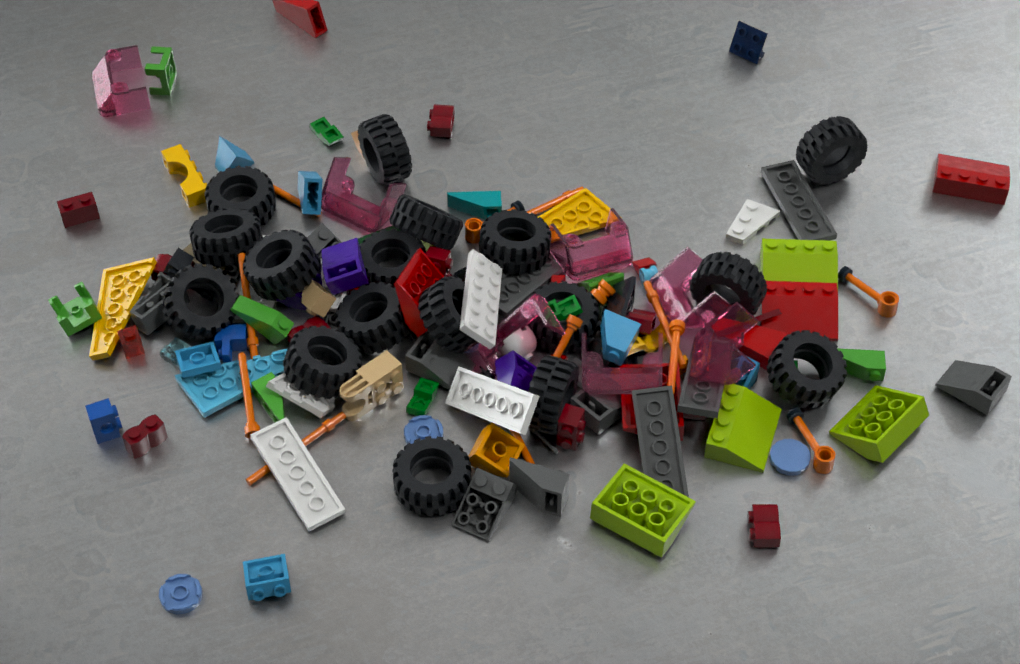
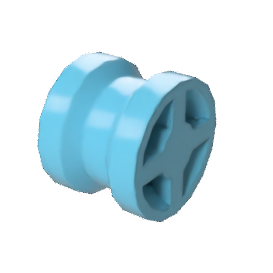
[639,265,660,286]

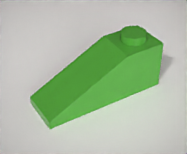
[230,295,294,345]
[837,348,886,381]
[251,372,285,423]

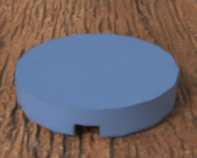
[404,415,444,444]
[769,439,811,476]
[159,574,203,615]

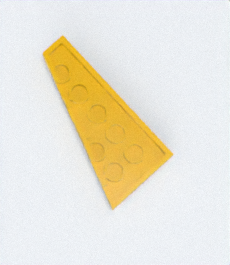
[538,188,622,243]
[89,257,157,361]

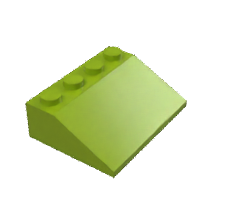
[760,238,838,289]
[704,382,782,473]
[829,385,929,463]
[590,464,696,558]

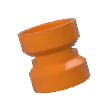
[590,279,616,305]

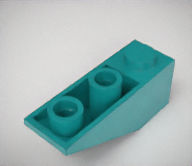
[447,191,502,219]

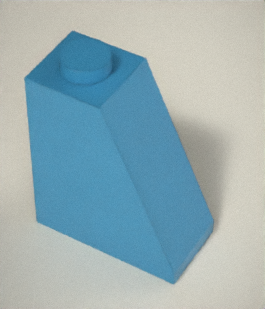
[297,171,323,215]
[600,309,641,366]

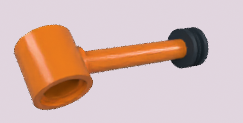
[465,200,525,244]
[838,266,899,318]
[786,407,836,474]

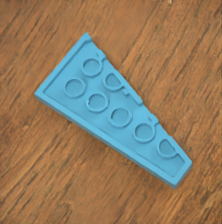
[174,348,288,418]

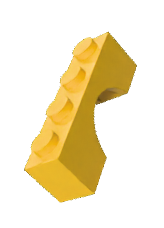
[161,144,207,208]

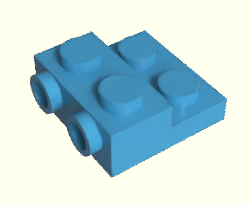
[175,342,222,378]
[243,554,291,601]

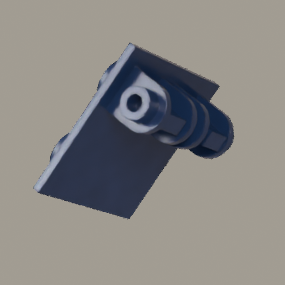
[729,21,768,64]

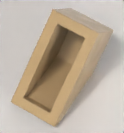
[302,280,336,317]

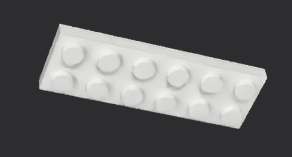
[459,249,502,349]
[445,366,540,435]
[250,417,345,531]

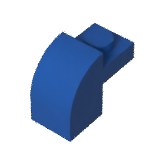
[214,324,248,363]

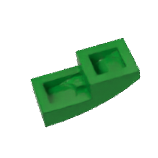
[309,117,344,146]
[537,295,583,324]
[406,378,439,416]

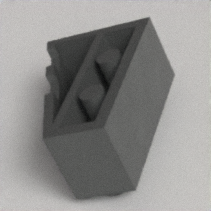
[130,272,190,335]

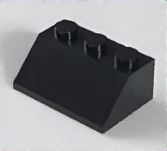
[597,276,636,339]

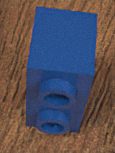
[85,398,122,444]

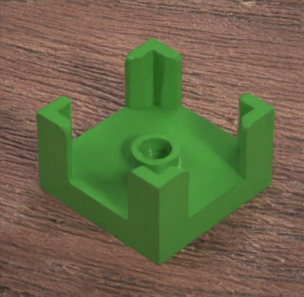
[145,46,177,96]
[48,281,102,337]

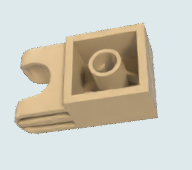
[340,350,404,421]

